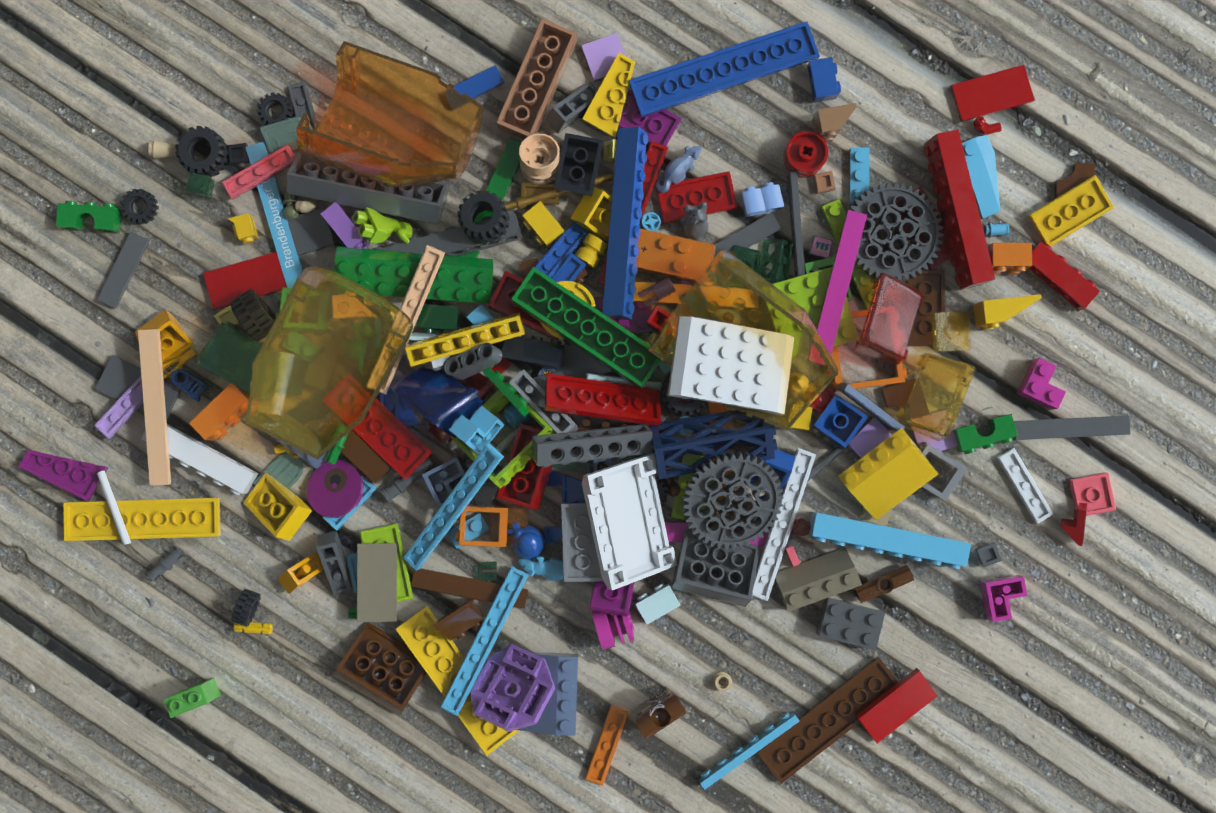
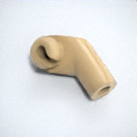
[295,198,318,213]

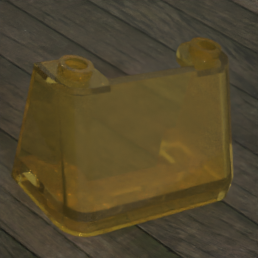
[896,352,975,441]

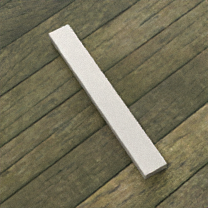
[752,448,816,601]

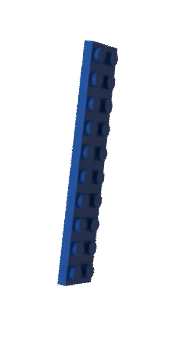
[629,21,820,118]

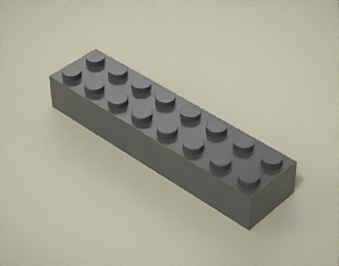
[287,152,448,224]

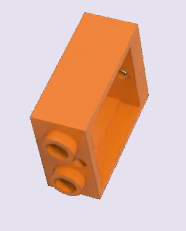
[456,506,508,547]

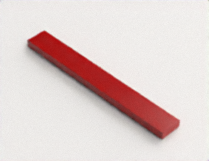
[597,141,669,287]

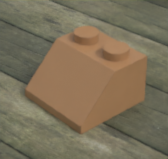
[812,103,857,143]

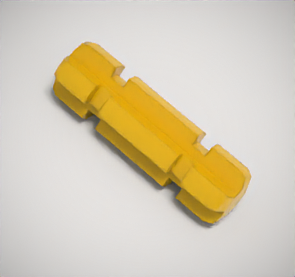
[234,622,273,635]

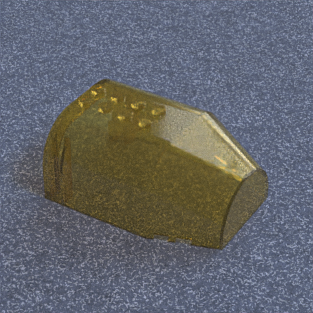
[649,248,838,430]
[245,267,413,460]

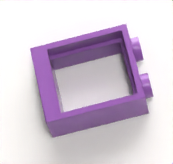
[321,202,371,249]

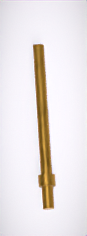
[504,173,613,211]

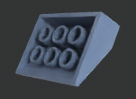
[518,652,578,736]

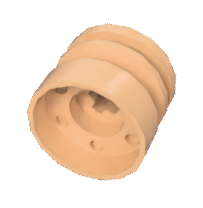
[519,134,560,185]

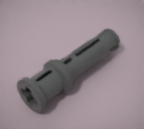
[380,457,435,503]

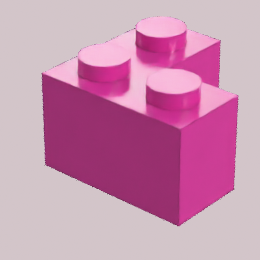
[1016,358,1066,410]
[979,575,1028,622]

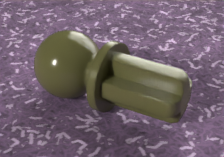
[283,186,299,220]

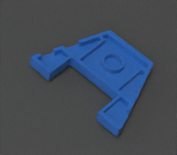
[544,469,586,544]

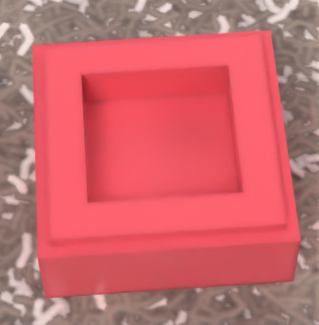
[785,545,800,567]

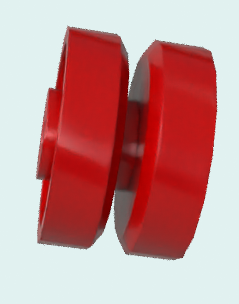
[783,131,828,178]

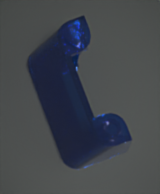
[392,365,484,438]

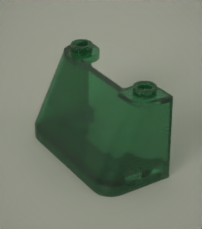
[195,321,292,401]

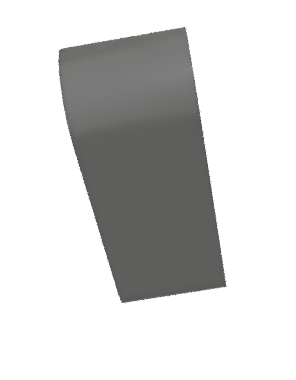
[444,342,502,380]

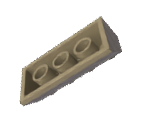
[775,547,862,612]

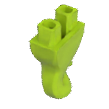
[352,207,412,244]

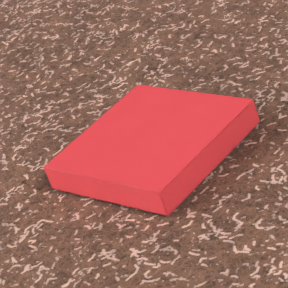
[1069,472,1116,516]

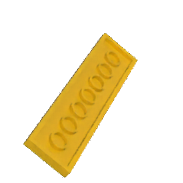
[63,498,221,541]
[395,606,518,756]

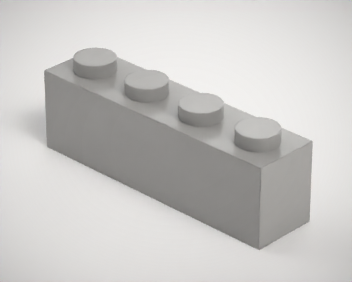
[509,369,578,434]

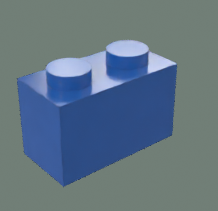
[807,57,841,103]

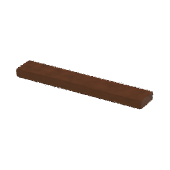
[411,568,528,609]

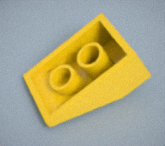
[973,294,1042,331]
[243,473,312,541]

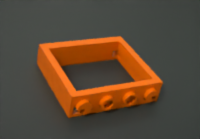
[829,306,907,392]

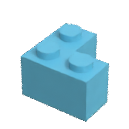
[449,406,504,455]

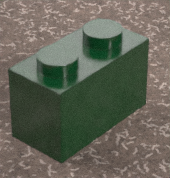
[418,304,460,334]

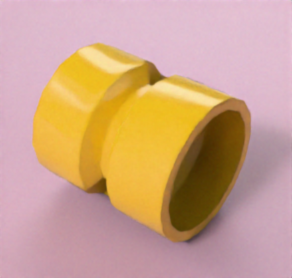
[575,233,608,269]

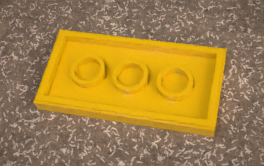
[1027,175,1114,246]

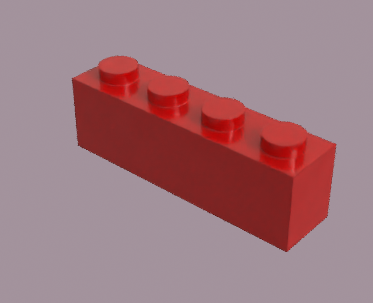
[1028,242,1100,311]

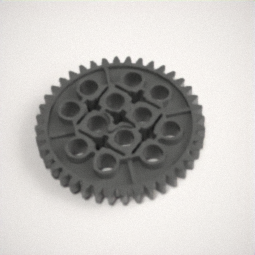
[849,182,944,283]
[681,451,784,550]

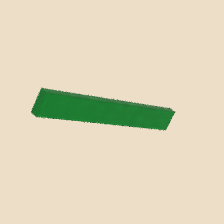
[460,137,522,258]

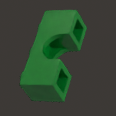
[56,201,122,233]
[953,414,1018,454]

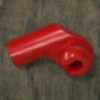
[973,116,1002,135]

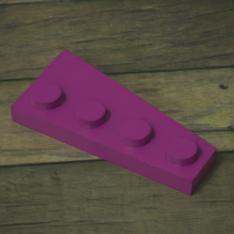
[18,450,108,502]

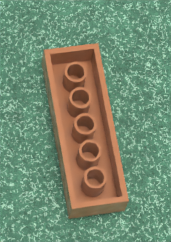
[497,19,578,139]

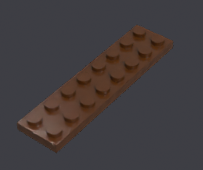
[757,656,898,784]

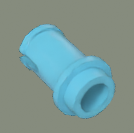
[983,223,1009,238]

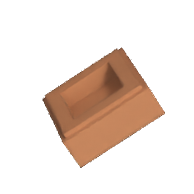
[813,171,836,194]

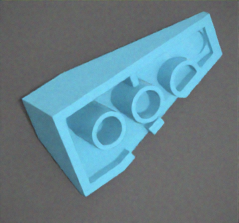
[962,135,1000,219]

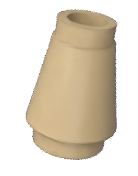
[148,140,178,159]

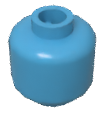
[502,404,530,429]

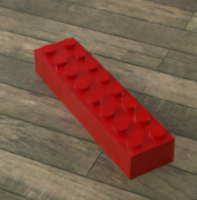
[924,129,995,290]

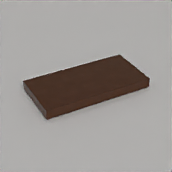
[905,270,946,346]

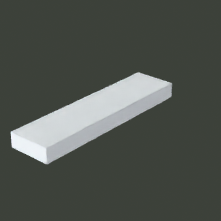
[996,448,1053,524]

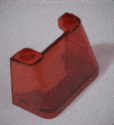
[854,272,924,365]

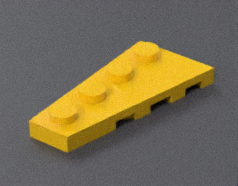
[582,52,635,139]

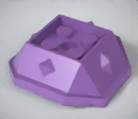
[470,644,555,732]

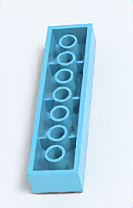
[807,512,971,569]

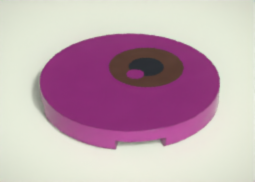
[307,460,364,518]

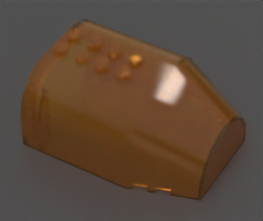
[296,41,484,188]

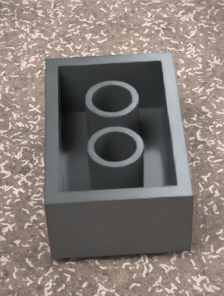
[816,597,885,651]

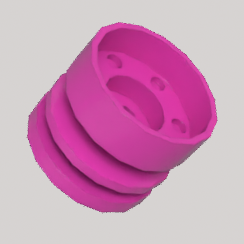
[592,611,635,650]

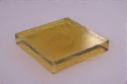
[932,312,971,352]

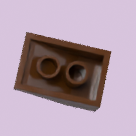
[433,599,485,641]

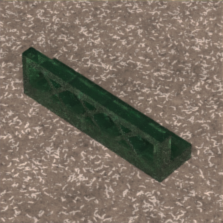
[753,239,793,316]

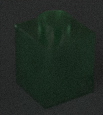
[186,172,215,199]

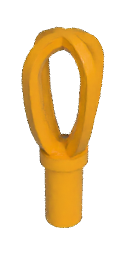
[162,348,197,379]

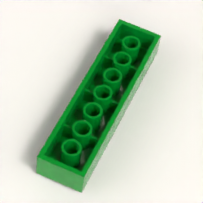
[334,247,493,304]
[511,267,664,389]

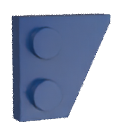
[380,388,419,426]

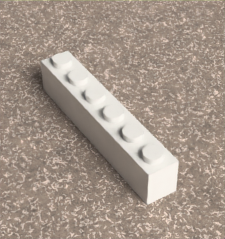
[141,424,258,495]

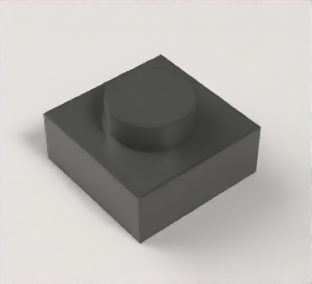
[975,542,1002,567]

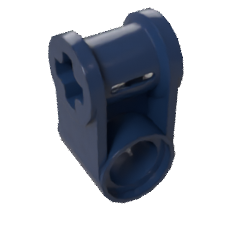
[171,369,210,402]

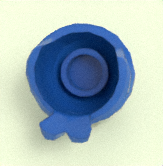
[507,522,545,560]

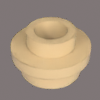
[713,672,732,692]

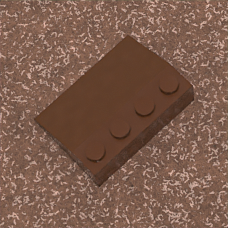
[334,622,426,716]

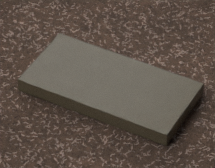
[357,543,397,622]

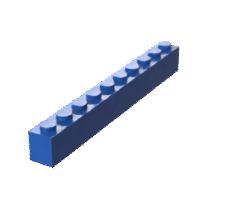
[602,127,648,320]

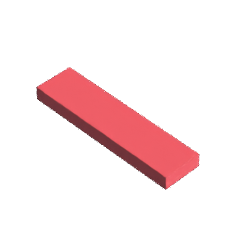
[222,144,295,200]

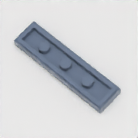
[837,382,905,432]

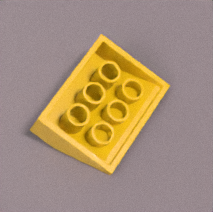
[838,428,938,520]

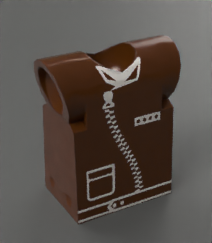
[635,686,686,739]

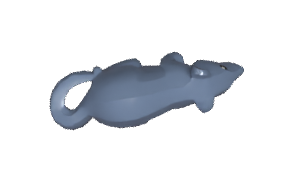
[656,146,702,193]

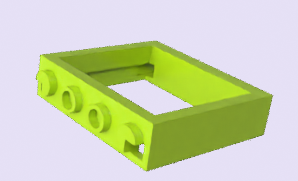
[451,383,556,488]

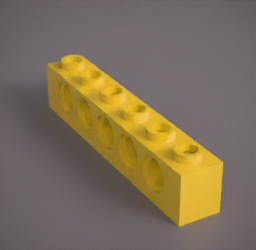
[405,312,525,367]

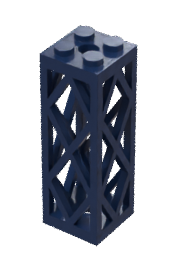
[650,408,777,479]

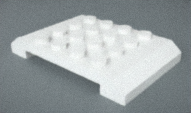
[667,316,794,415]
[582,453,677,590]

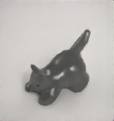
[680,202,708,242]

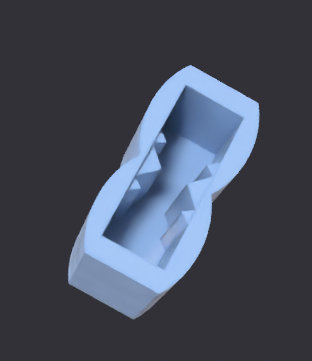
[740,182,784,217]

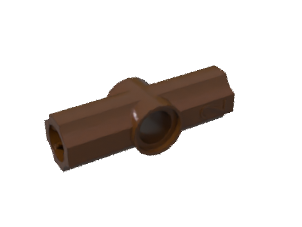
[854,565,914,603]

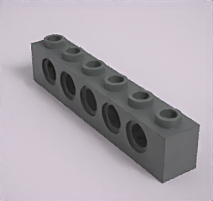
[532,424,652,467]

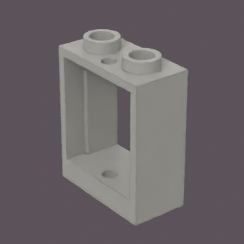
[918,441,967,501]

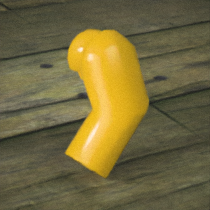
[273,444,299,459]

